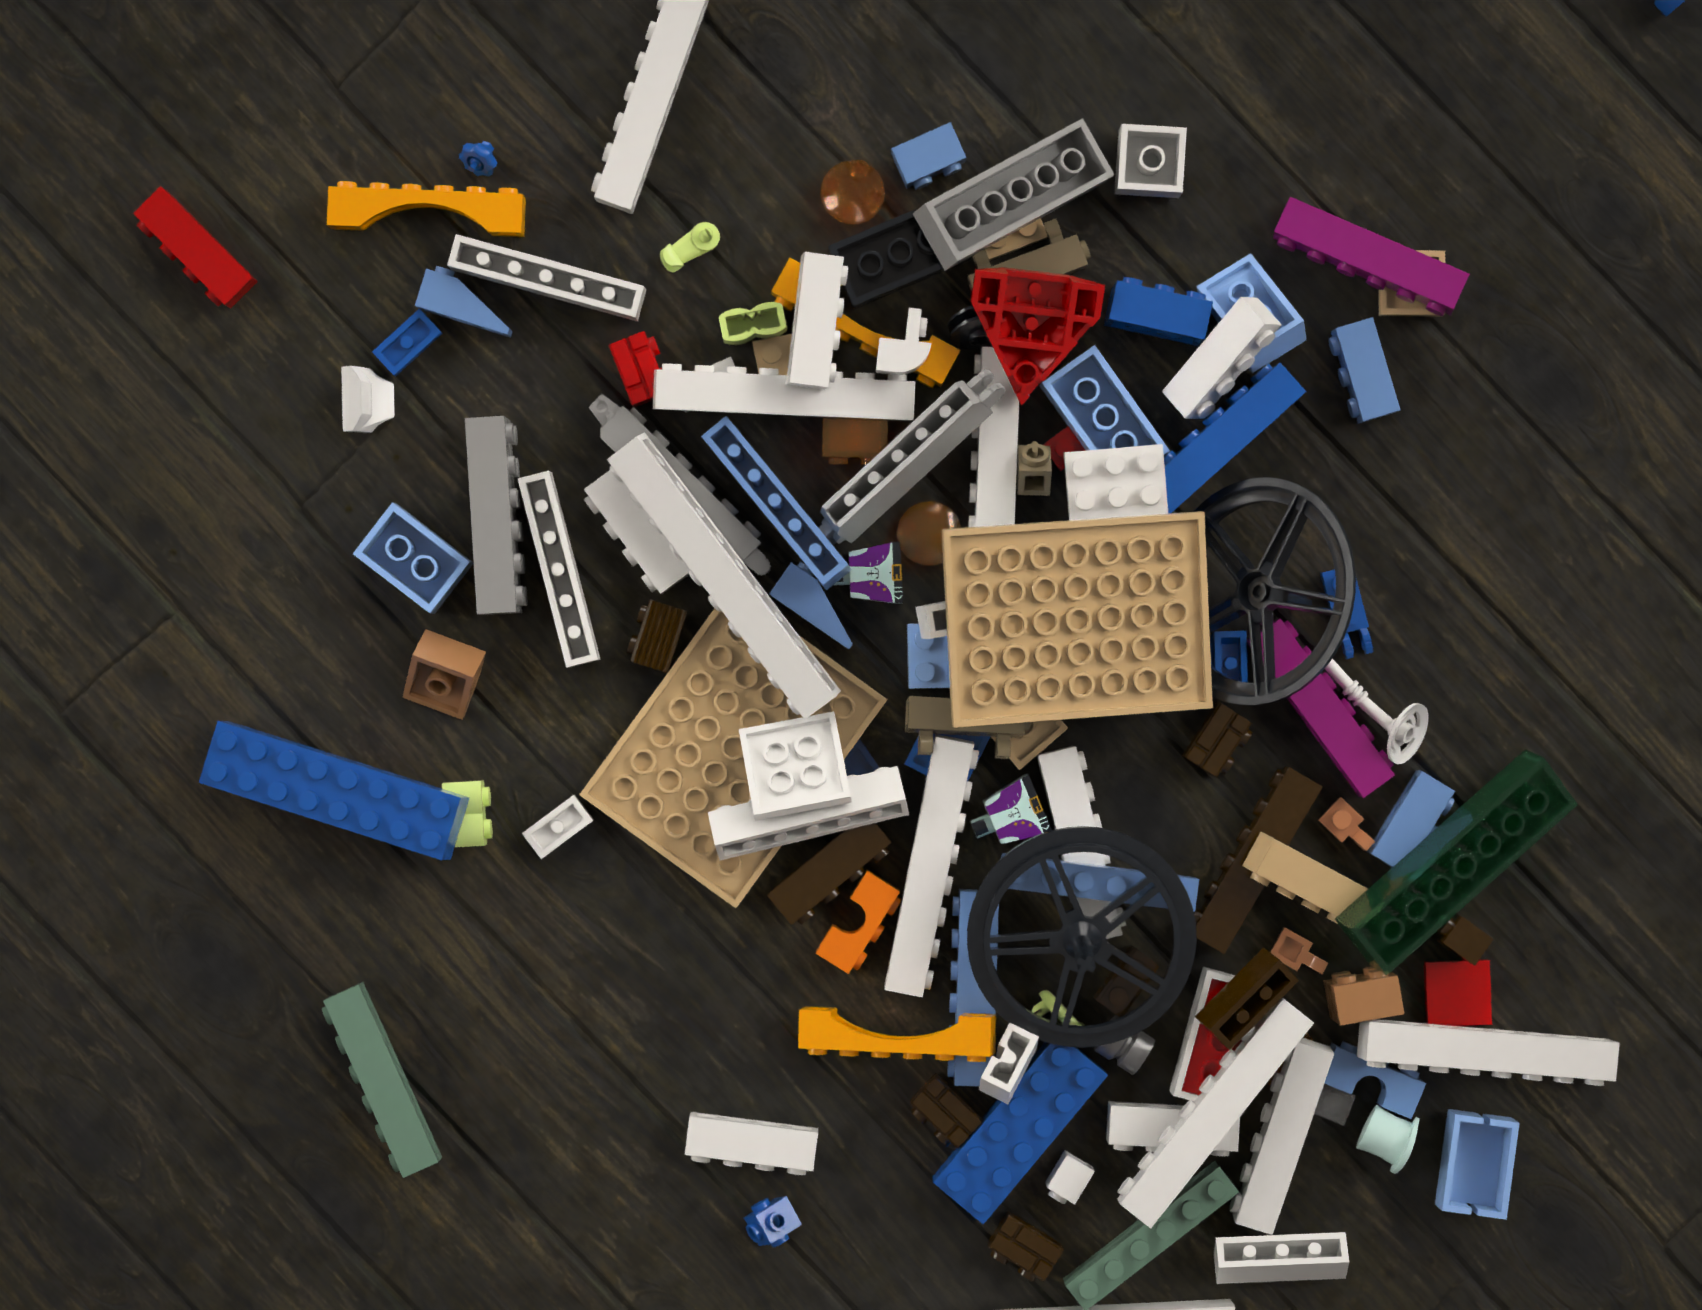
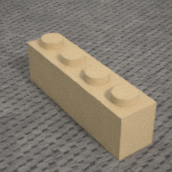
[1242,832,1376,927]

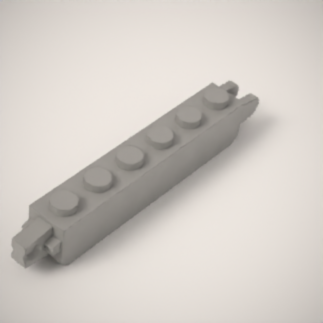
[819,369,1006,545]
[589,394,771,576]

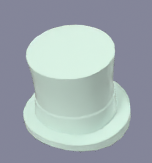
[1356,1105,1420,1174]

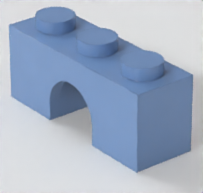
[1324,1041,1426,1119]

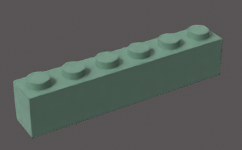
[322,982,442,1178]
[1063,1161,1239,1310]

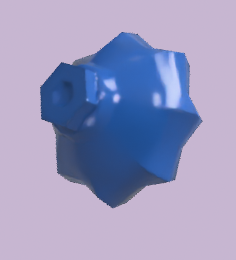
[459,141,497,177]

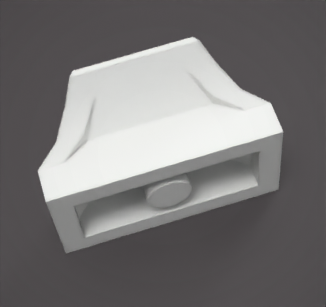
[341,366,395,433]

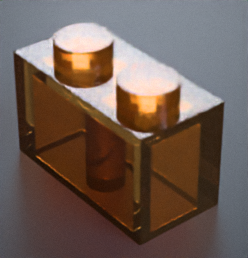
[822,418,888,466]

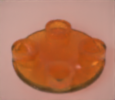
[821,160,885,224]
[897,501,961,566]

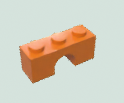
[816,869,902,974]

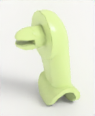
[660,222,720,273]
[1032,990,1085,1026]

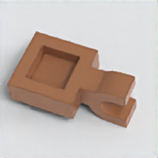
[1318,797,1375,851]
[1270,927,1328,974]

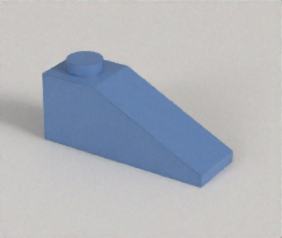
[415,266,512,338]
[769,561,852,649]

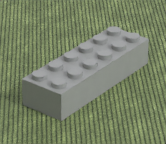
[913,118,1115,270]
[465,416,527,615]

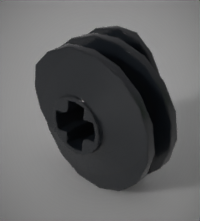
[947,305,993,350]

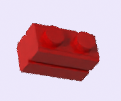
[609,331,662,407]

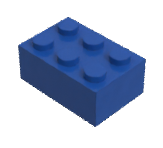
[1104,277,1213,346]

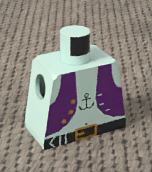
[834,542,903,604]
[970,774,1051,844]

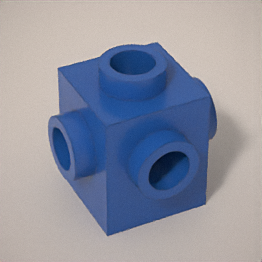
[744,1196,802,1247]

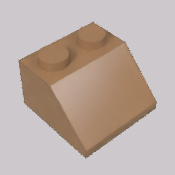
[403,629,486,720]

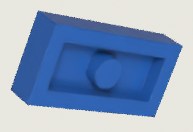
[372,308,443,377]

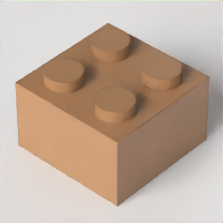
[1323,965,1404,1026]

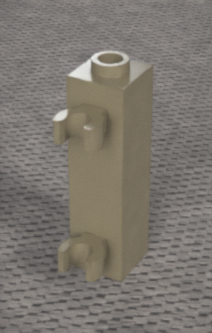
[967,218,1091,292]
[905,696,1031,759]

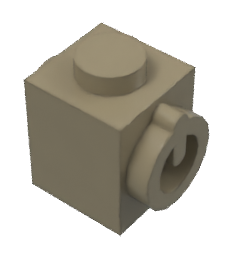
[1017,441,1052,496]

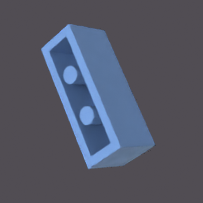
[1328,317,1400,424]
[1366,770,1455,874]

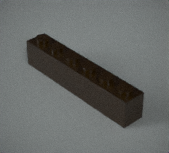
[1194,766,1322,954]

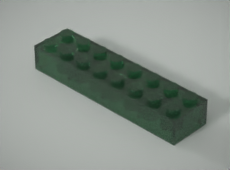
[1335,749,1578,975]

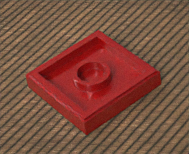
[1424,959,1492,1026]

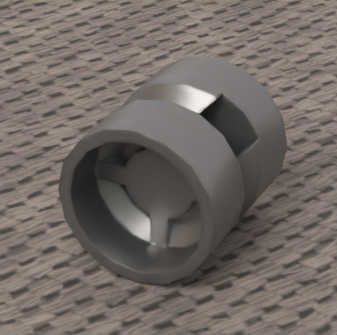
[1094,1015,1155,1075]

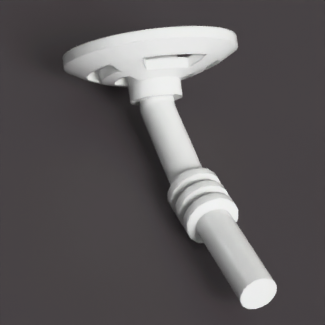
[1325,658,1428,764]

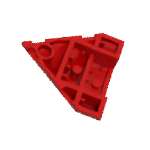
[971,267,1105,406]

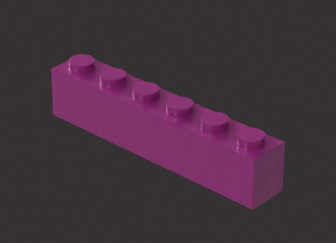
[1273,197,1470,316]
[1247,618,1395,798]

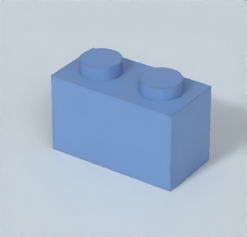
[891,122,966,190]

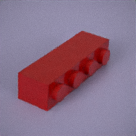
[133,186,258,309]

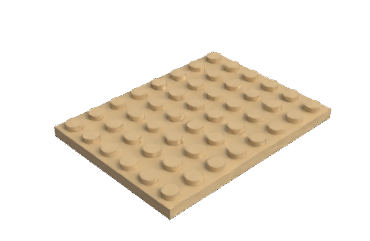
[941,511,1213,728]
[580,608,888,908]

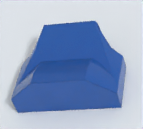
[1210,631,1248,682]

